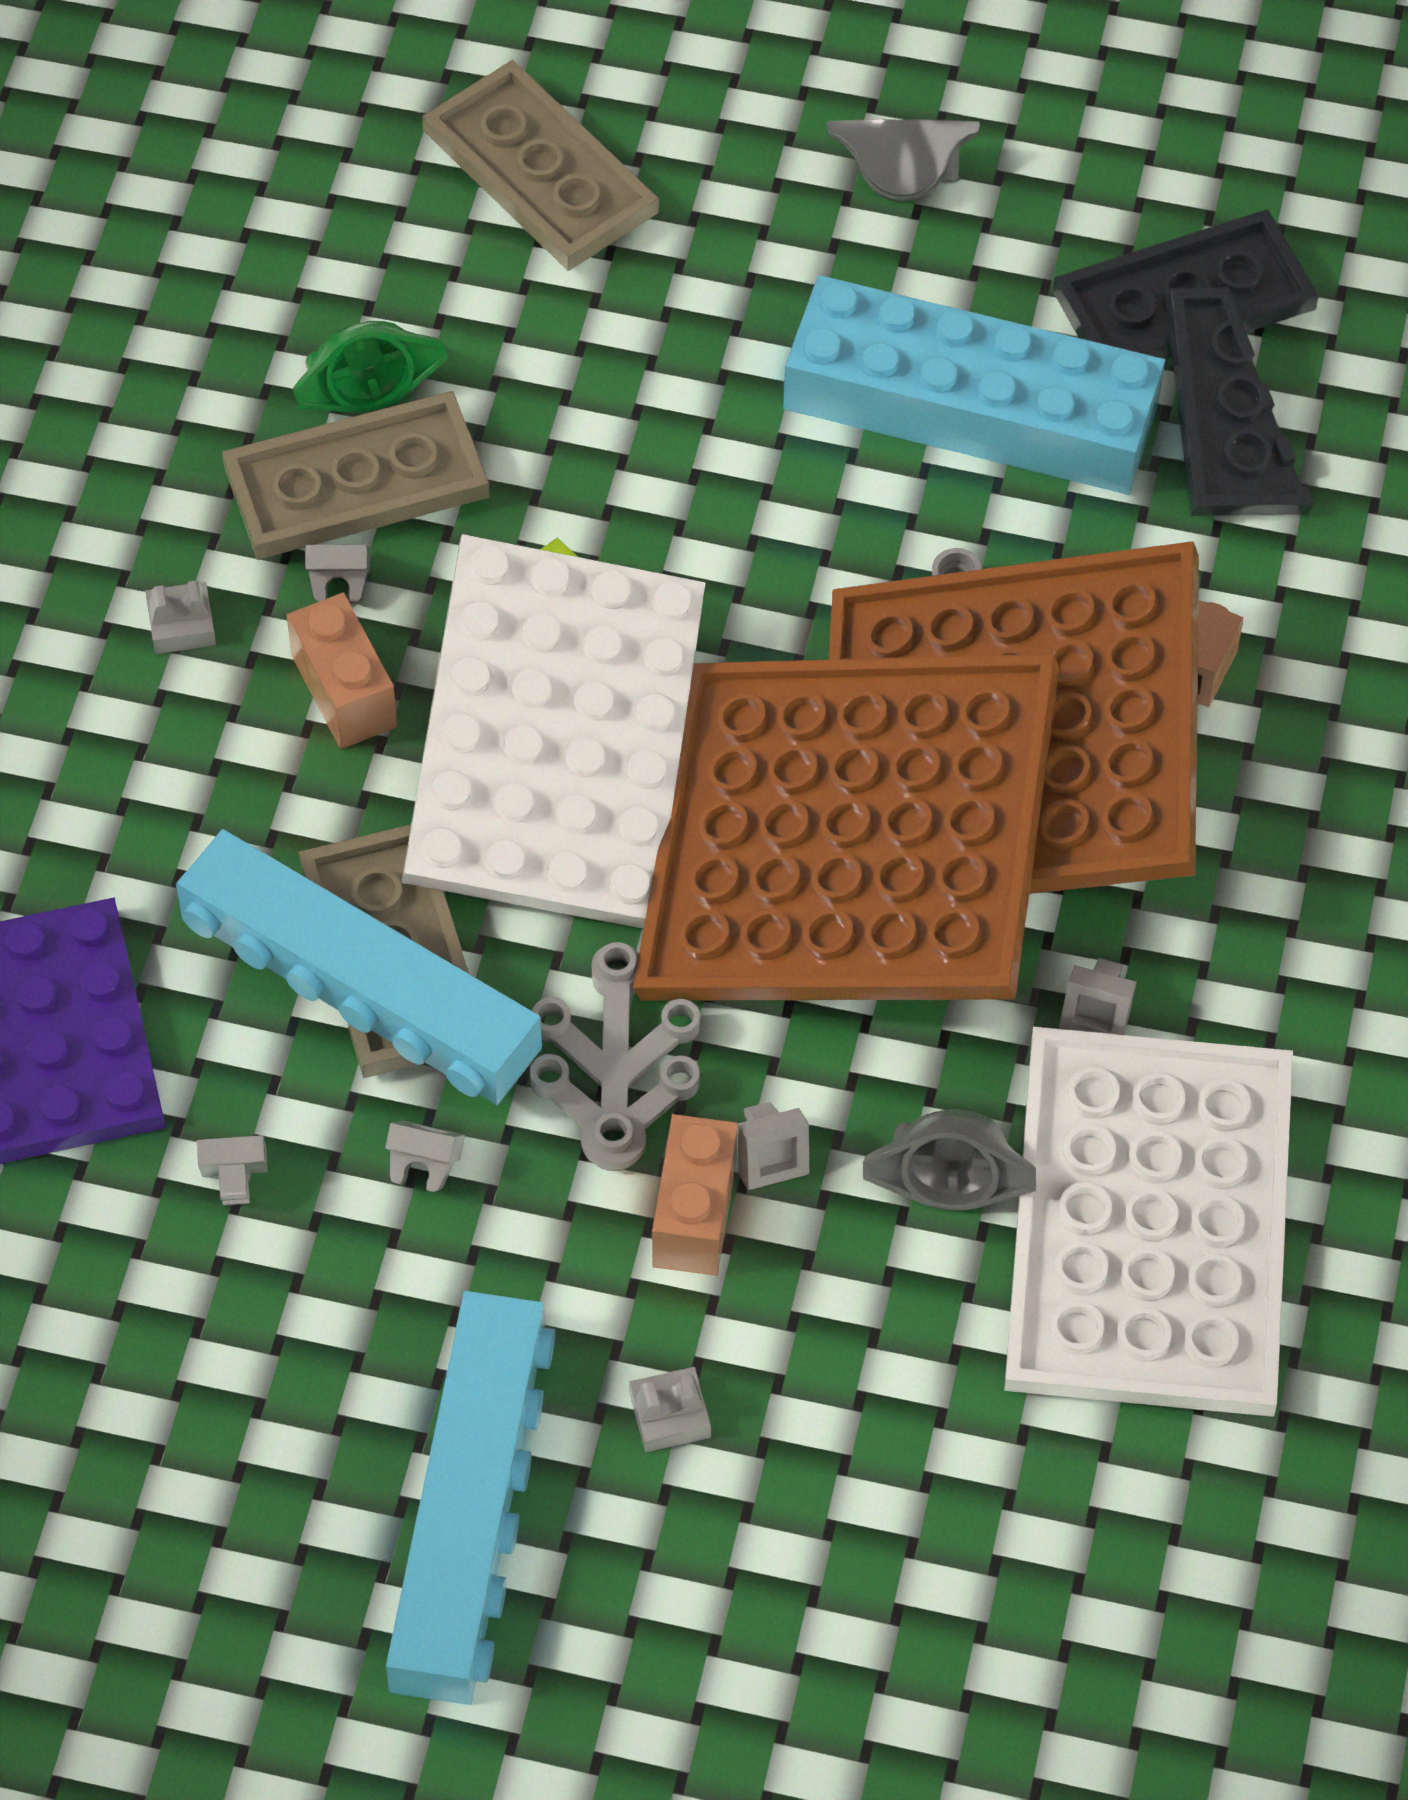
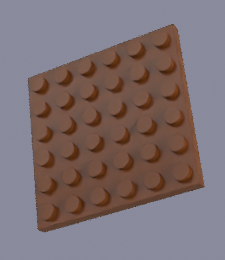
[828,541,1199,894]
[633,654,1059,1001]

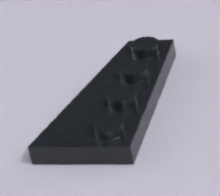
[1165,287,1314,516]

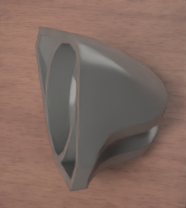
[827,119,980,202]
[863,1109,1036,1210]

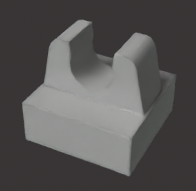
[305,544,371,603]
[145,581,216,654]
[1059,958,1137,1035]
[738,1102,809,1190]
[385,1121,465,1192]
[196,1135,268,1206]
[629,1367,711,1453]

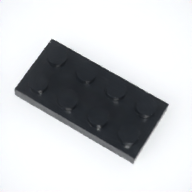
[1053,209,1319,359]

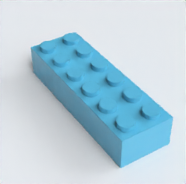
[783,275,1165,495]

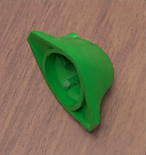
[293,321,448,413]

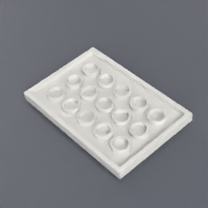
[401,534,705,929]
[1004,1027,1293,1417]

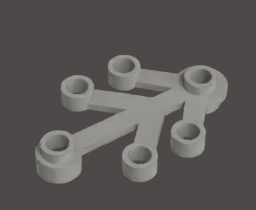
[530,942,700,1171]

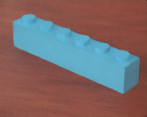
[176,829,542,1105]
[386,1291,555,1705]

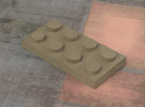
[422,59,659,271]
[222,391,490,560]
[299,824,469,1079]

